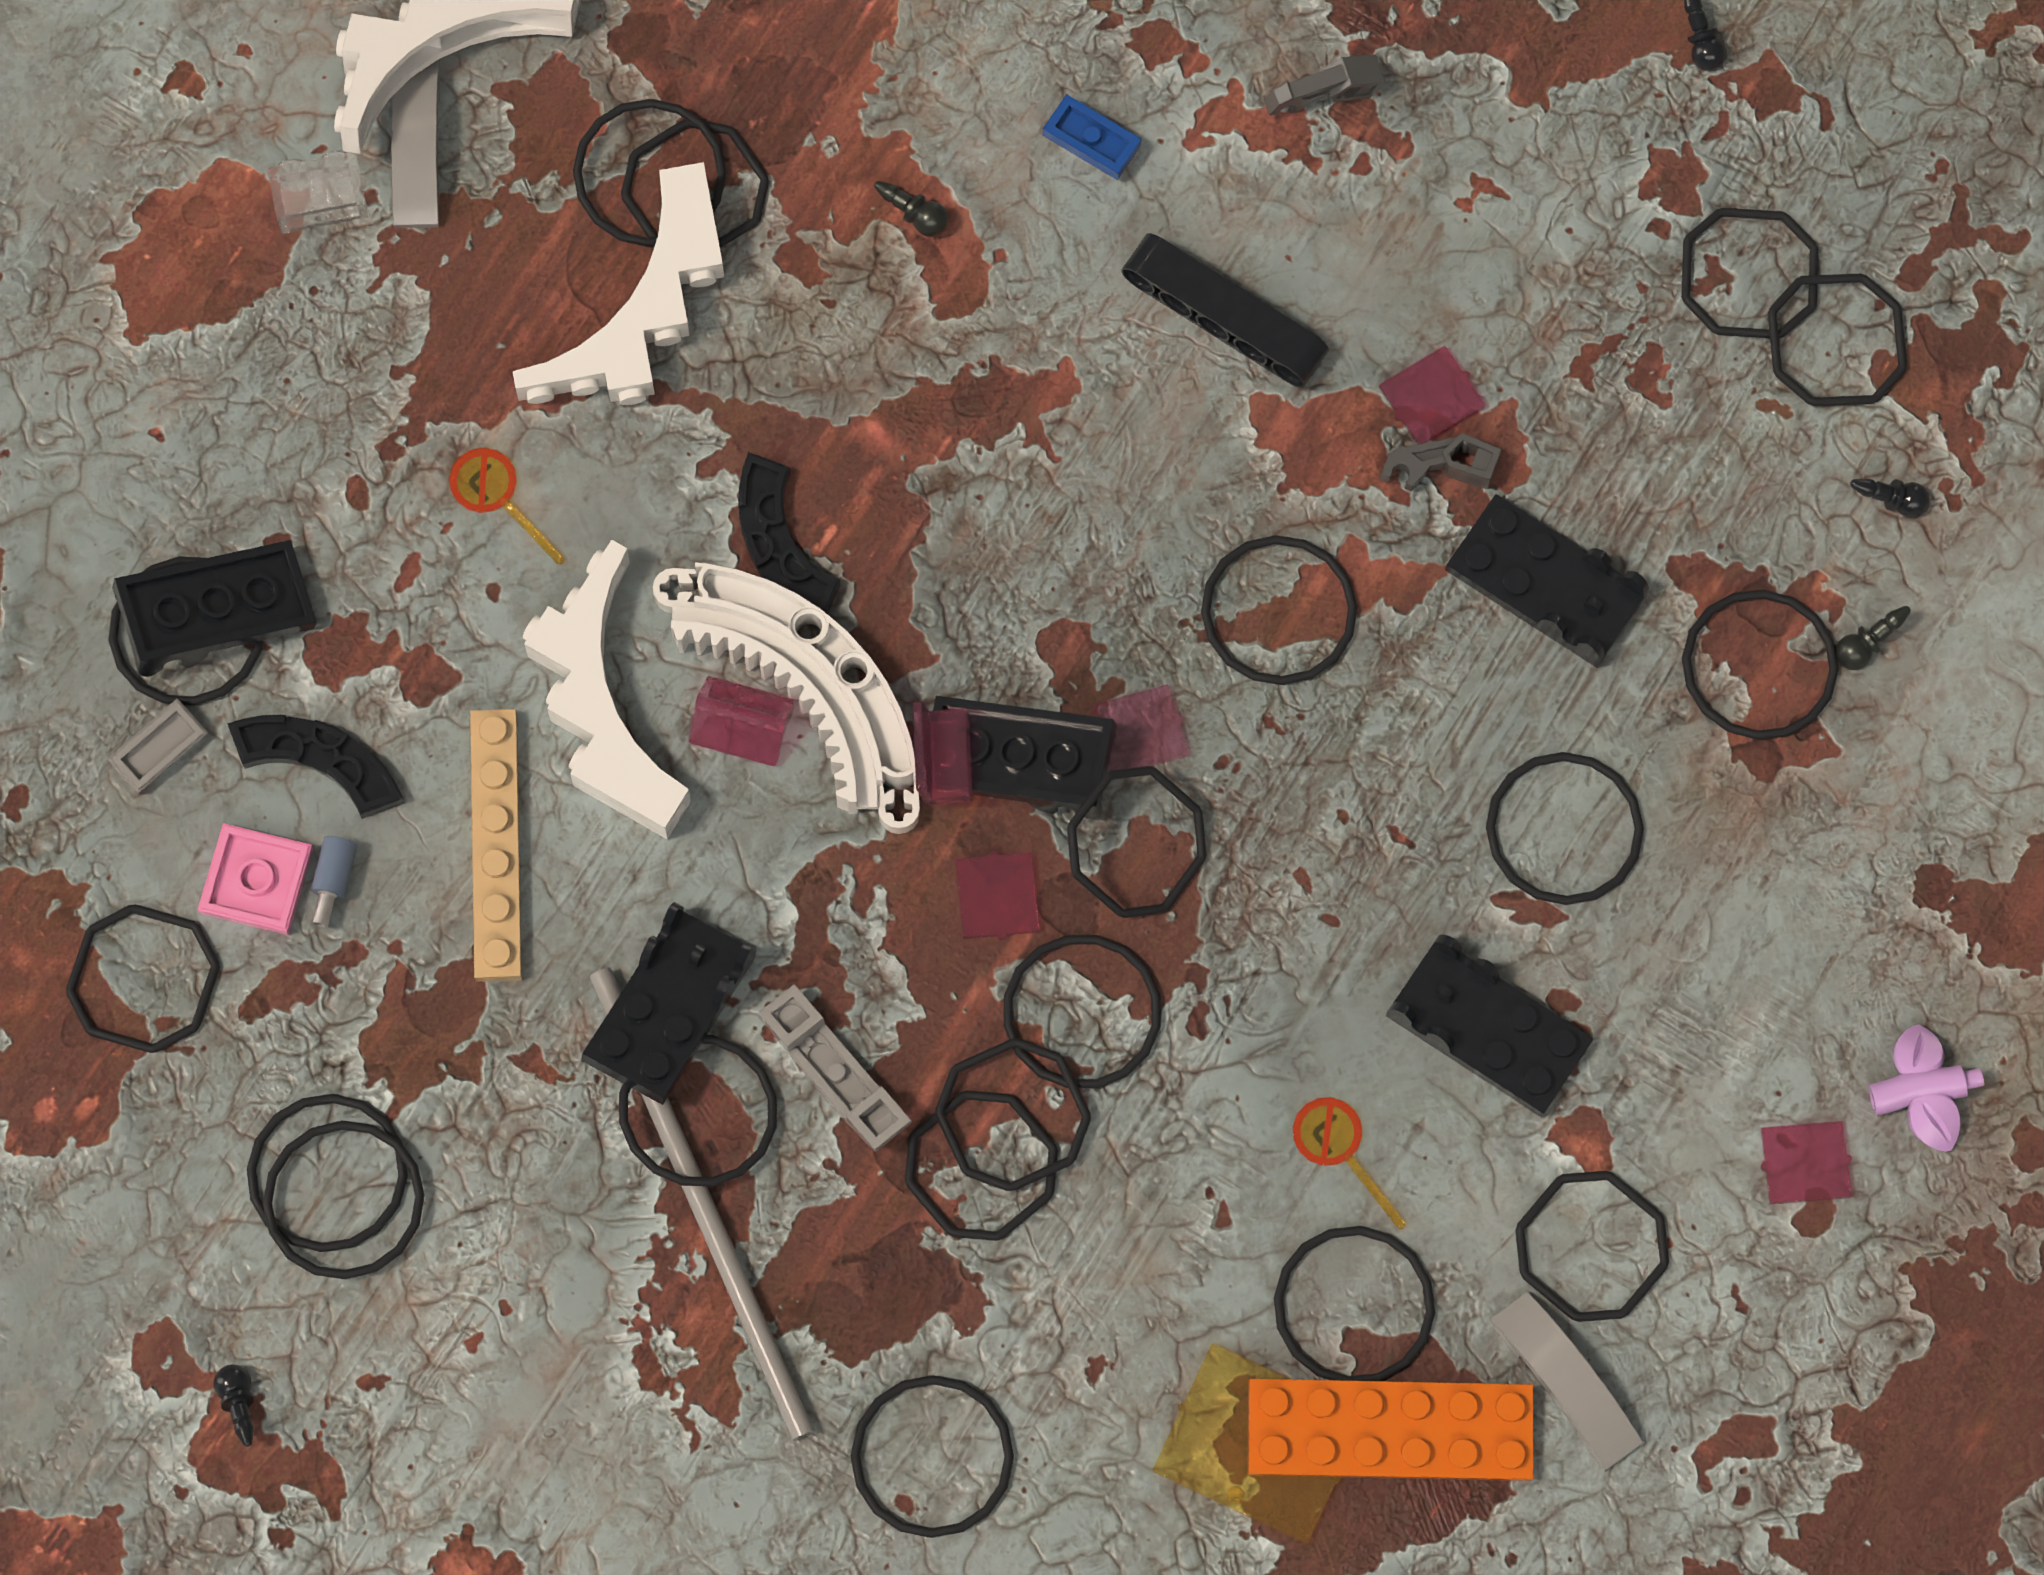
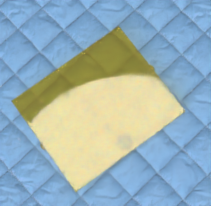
[1152,1344,1341,1545]

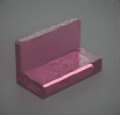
[689,676,796,766]
[913,701,972,805]

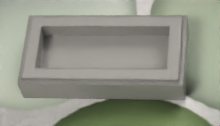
[107,699,208,794]

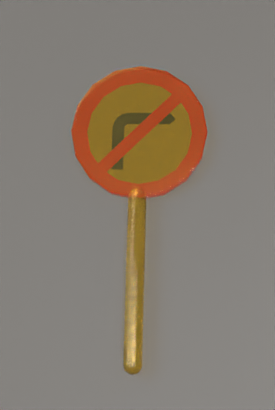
[449,447,564,564]
[1293,1097,1405,1229]

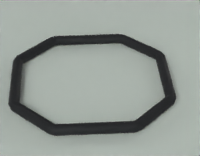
[621,119,769,248]
[1681,208,1819,338]
[1768,273,1907,406]
[1067,766,1207,918]
[66,904,220,1053]
[935,1038,1091,1191]
[905,1090,1058,1241]
[1515,1171,1669,1322]

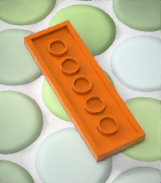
[1247,1379,1533,1481]

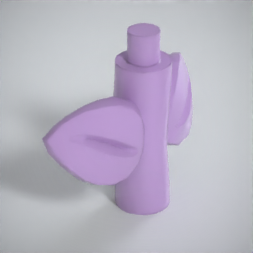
[1868,1024,1984,1152]

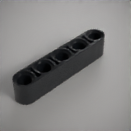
[1121,233,1329,388]

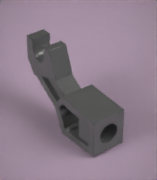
[1264,54,1386,115]
[1380,433,1502,492]

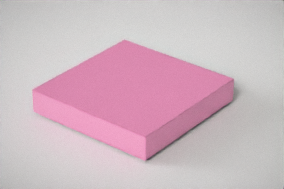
[198,823,314,935]

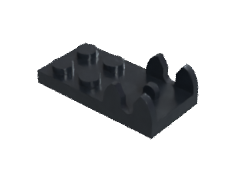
[1445,494,1649,668]
[112,540,317,677]
[918,696,1117,819]
[582,902,756,1105]
[1386,935,1594,1118]

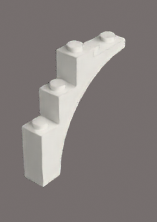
[334,0,581,154]
[513,162,724,405]
[523,540,691,840]

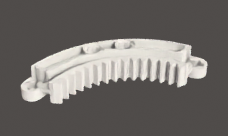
[652,562,920,834]

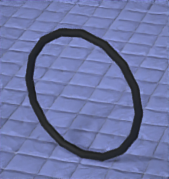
[573,99,727,247]
[1201,535,1357,685]
[108,556,263,706]
[1682,589,1839,740]
[1486,752,1644,905]
[1004,935,1161,1088]
[619,1035,777,1187]
[247,1094,408,1252]
[263,1120,425,1280]
[1274,1226,1435,1381]
[850,1375,1014,1538]

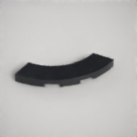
[738,452,840,615]
[227,714,405,819]

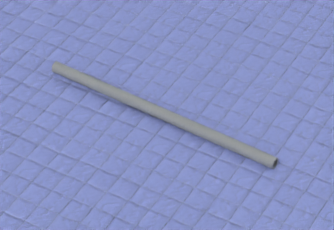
[590,967,815,1441]

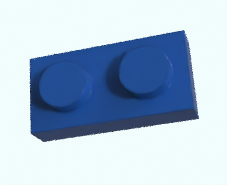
[1042,94,1142,180]

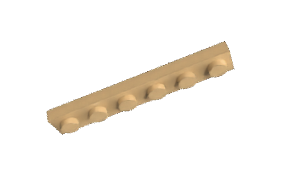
[470,709,522,982]

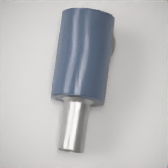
[311,836,357,927]

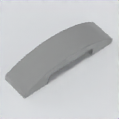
[391,59,440,228]
[758,984,912,1152]
[1489,1292,1643,1472]

